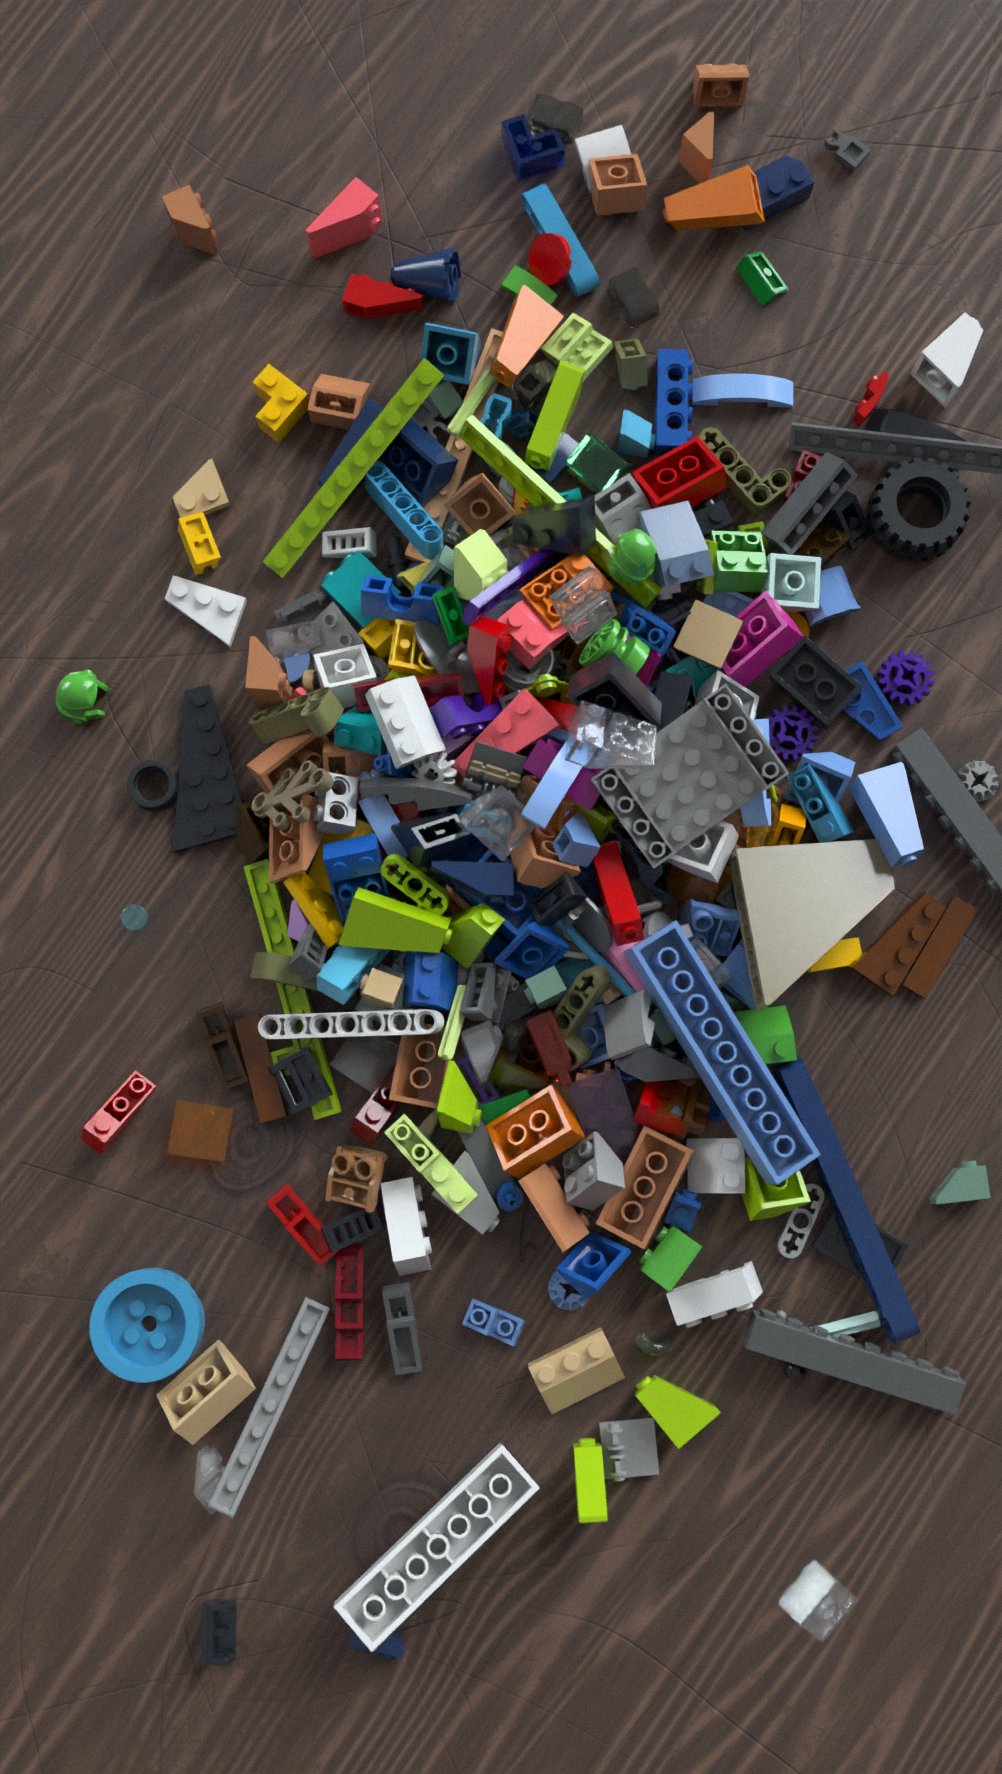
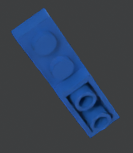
[595,589,676,655]

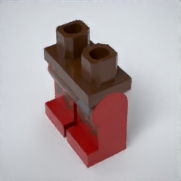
[633,1080,711,1139]

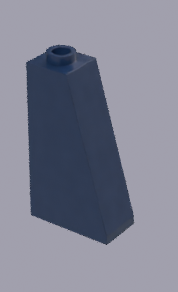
[318,398,384,489]

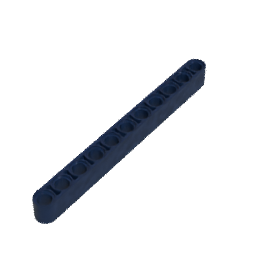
[774,1057,920,1344]

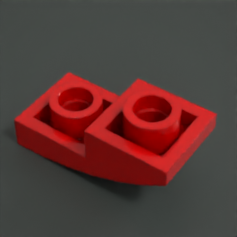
[853,371,889,428]

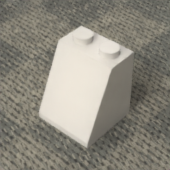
[911,312,983,408]

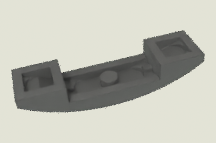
[457,1120,515,1200]

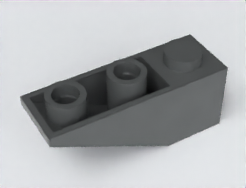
[614,1040,700,1082]

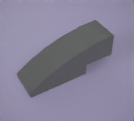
[382,1282,422,1375]

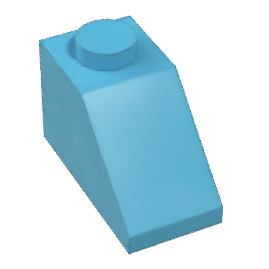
[617,410,656,458]

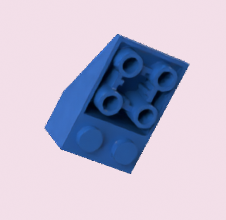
[323,833,391,927]

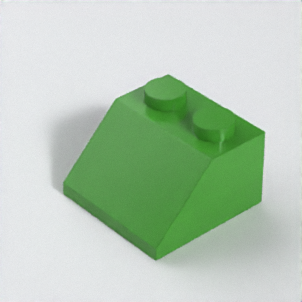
[734,1005,797,1064]
[639,1225,702,1292]

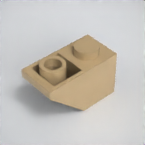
[360,968,403,1010]

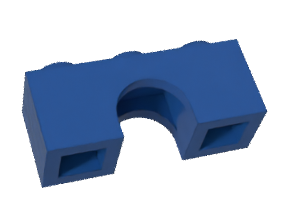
[361,575,444,625]

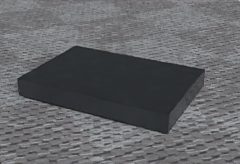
[811,1210,909,1280]

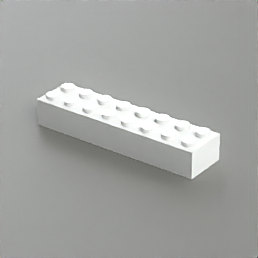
[334,1443,540,1652]

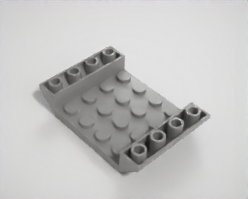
[591,684,789,868]

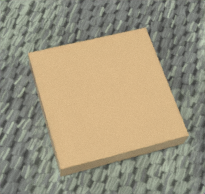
[673,600,743,670]

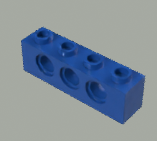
[654,349,693,455]

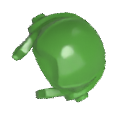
[601,529,657,584]
[55,670,109,725]

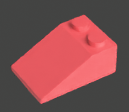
[305,177,382,258]
[497,598,584,669]

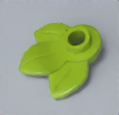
[526,674,569,699]

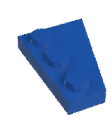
[844,661,903,741]

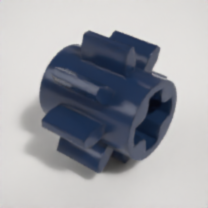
[508,407,538,441]

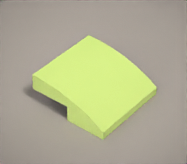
[541,313,614,381]

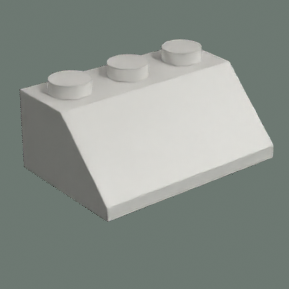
[365,676,446,770]

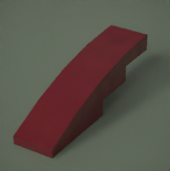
[353,674,465,713]
[335,1245,364,1361]

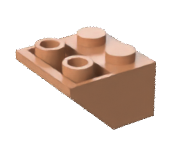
[162,185,218,254]
[307,374,371,430]

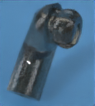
[633,1332,673,1358]

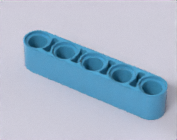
[521,183,600,297]
[364,461,443,560]

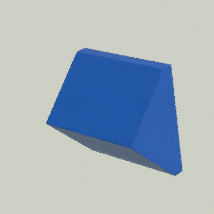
[494,921,570,979]
[556,1231,631,1299]

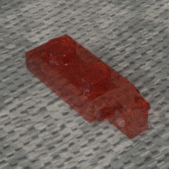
[525,1010,572,1087]

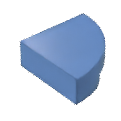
[284,653,311,685]

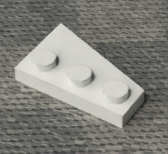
[165,575,247,647]

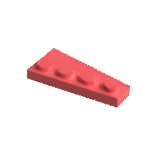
[452,688,562,778]

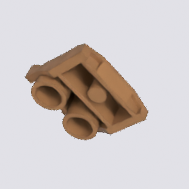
[325,1145,388,1212]

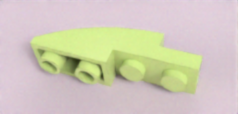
[384,1114,479,1215]

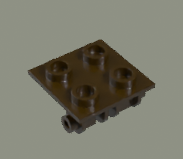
[793,518,851,566]

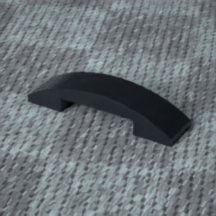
[866,408,967,442]

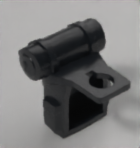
[652,594,692,665]

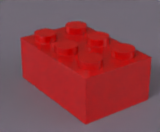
[632,436,727,509]

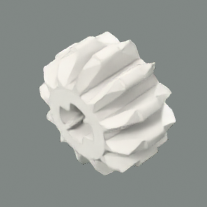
[411,752,458,785]

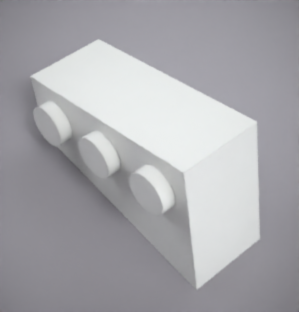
[666,1261,763,1327]

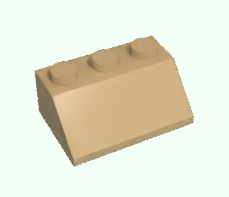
[528,1327,625,1414]
[156,1339,256,1445]

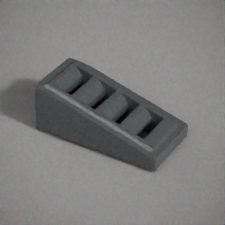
[289,923,328,981]
[459,963,496,1021]

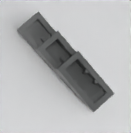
[360,778,472,811]

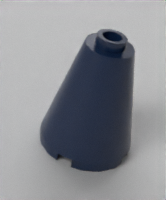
[390,248,462,301]

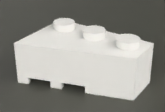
[381,1177,432,1276]

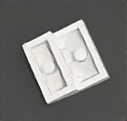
[575,125,631,193]

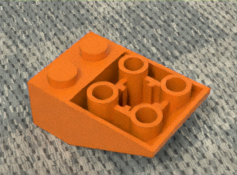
[519,554,613,630]

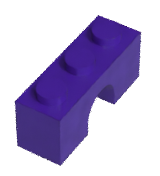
[429,692,503,740]

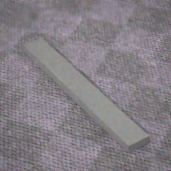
[207,1297,330,1518]

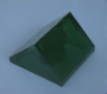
[565,431,635,492]

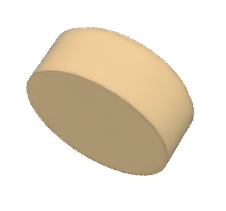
[303,670,317,693]

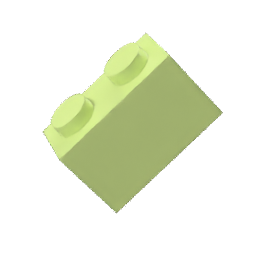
[454,529,509,601]

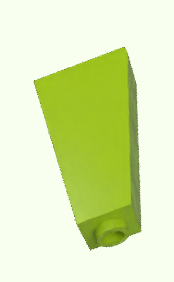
[525,361,585,471]
[339,887,453,953]

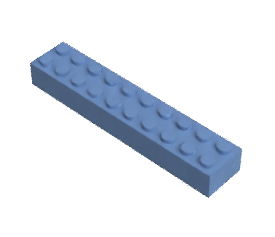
[623,921,821,1185]

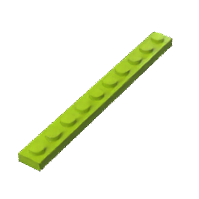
[263,358,444,578]
[458,415,662,608]
[244,859,342,1120]

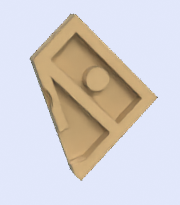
[173,459,230,518]

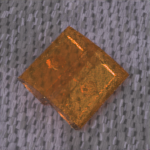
[167,1100,233,1162]

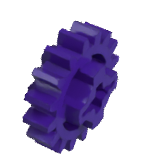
[877,650,935,707]
[766,705,818,762]

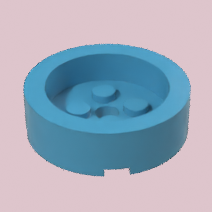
[90,1268,205,1383]

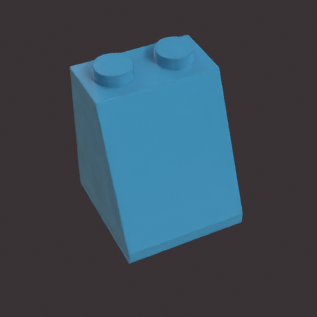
[420,323,481,385]

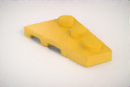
[283,872,344,948]

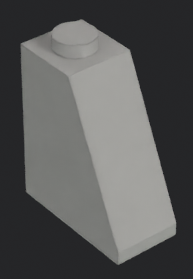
[432,1151,500,1234]

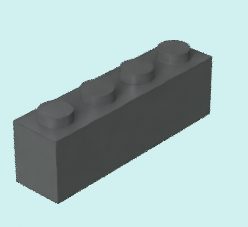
[761,452,858,555]

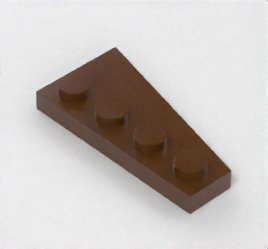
[848,893,946,996]

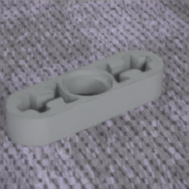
[776,1184,824,1258]

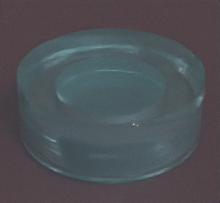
[121,904,149,931]

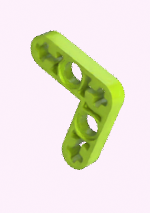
[381,854,450,952]

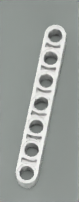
[258,1009,444,1039]

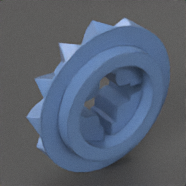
[548,1271,590,1311]

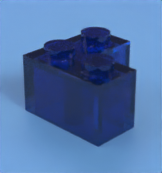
[501,114,565,181]

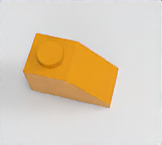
[768,804,806,846]

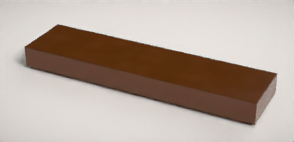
[901,896,978,999]
[234,1013,287,1124]

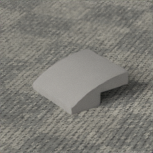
[605,989,655,1060]

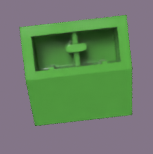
[710,531,769,592]

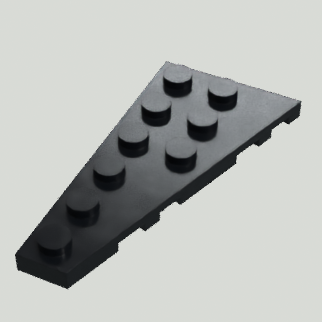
[173,684,243,853]

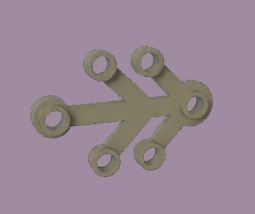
[251,760,334,831]

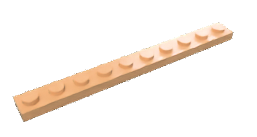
[404,328,503,563]

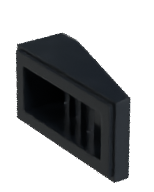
[320,1209,384,1253]

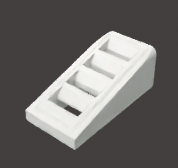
[322,527,377,558]

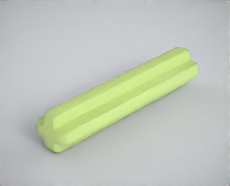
[447,370,495,437]
[437,985,466,1060]

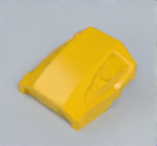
[388,619,438,676]

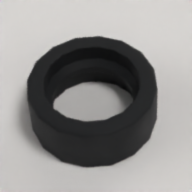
[127,760,178,811]

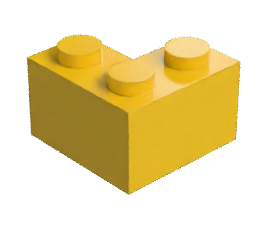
[253,364,309,443]

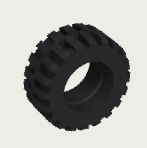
[867,458,971,562]

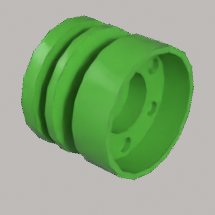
[579,619,650,675]

